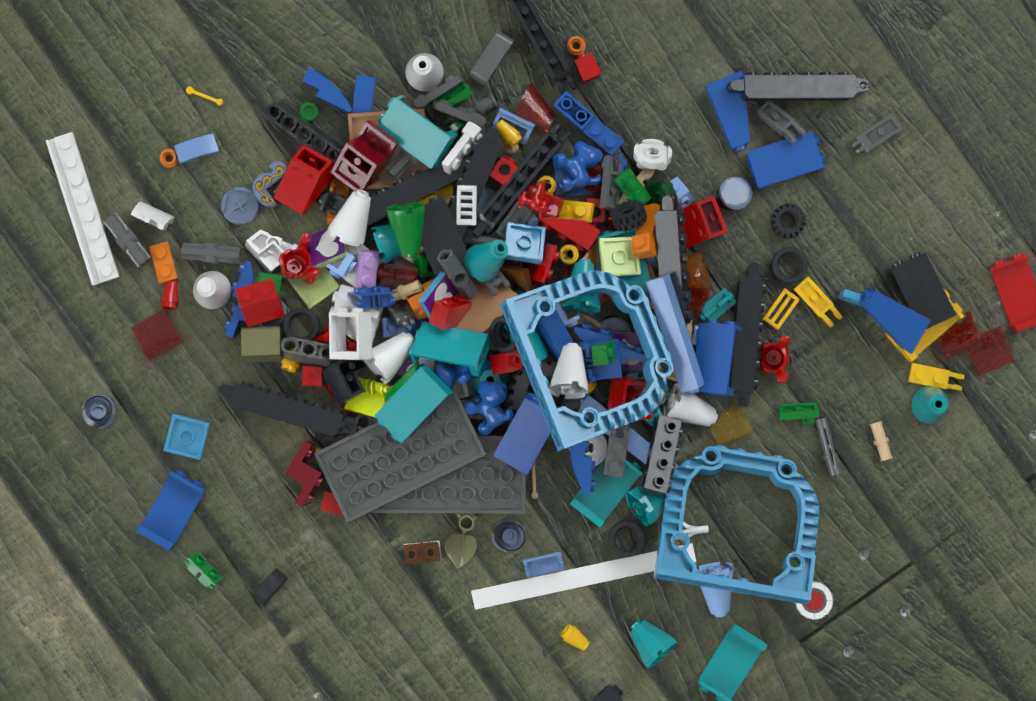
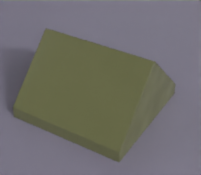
[241,326,283,363]

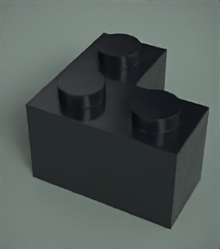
[322,359,369,405]

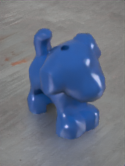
[552,141,603,193]
[434,357,490,391]
[464,381,514,435]

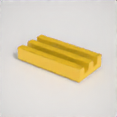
[762,288,800,330]

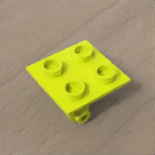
[344,376,392,417]

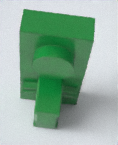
[436,82,473,118]
[614,168,651,205]
[778,402,819,425]

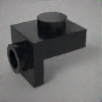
[319,191,348,215]

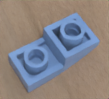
[174,134,219,164]

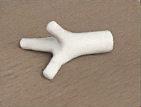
[682,522,709,538]

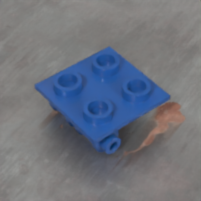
[348,286,396,309]
[580,339,622,382]

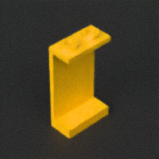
[884,288,964,362]

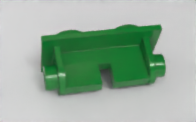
[184,551,223,590]

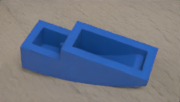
[302,67,352,114]
[352,75,376,113]

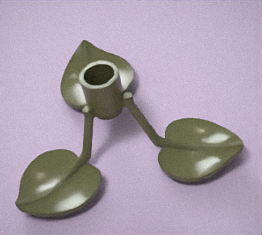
[437,513,508,568]

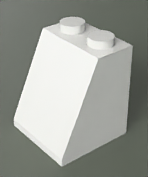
[330,284,383,343]

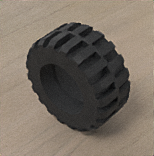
[505,361,581,437]

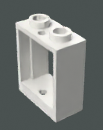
[329,308,372,360]

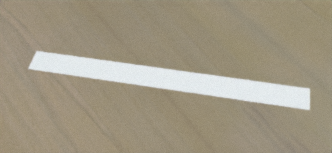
[471,543,696,610]

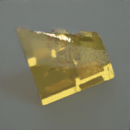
[710,397,754,446]

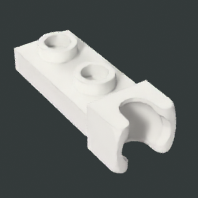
[442,121,483,175]

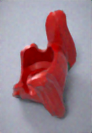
[279,232,320,285]
[760,335,792,383]

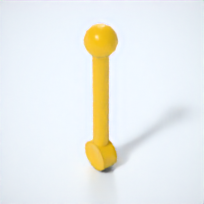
[186,86,224,106]

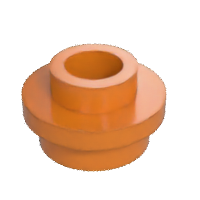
[567,36,586,55]
[159,149,178,168]

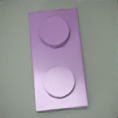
[354,250,379,289]

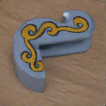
[253,161,287,208]

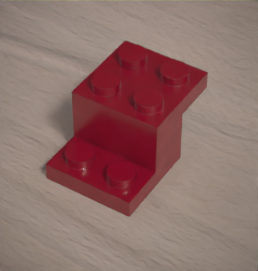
[330,120,399,191]
[285,441,325,507]

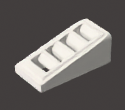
[457,185,477,225]

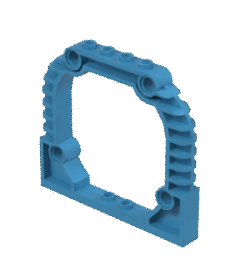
[500,271,673,451]
[653,445,819,605]

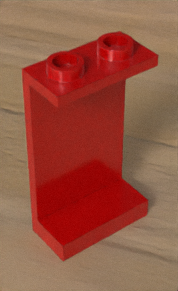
[989,252,1036,333]

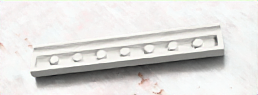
[46,132,120,286]

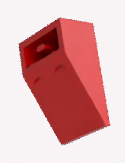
[273,145,335,216]
[683,196,728,249]
[539,217,601,254]
[526,243,560,286]

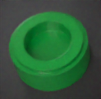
[299,102,319,122]

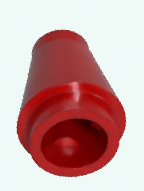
[160,281,179,310]

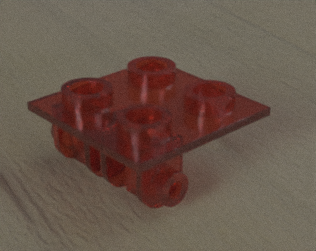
[376,263,418,306]
[131,309,183,361]
[965,326,1014,376]

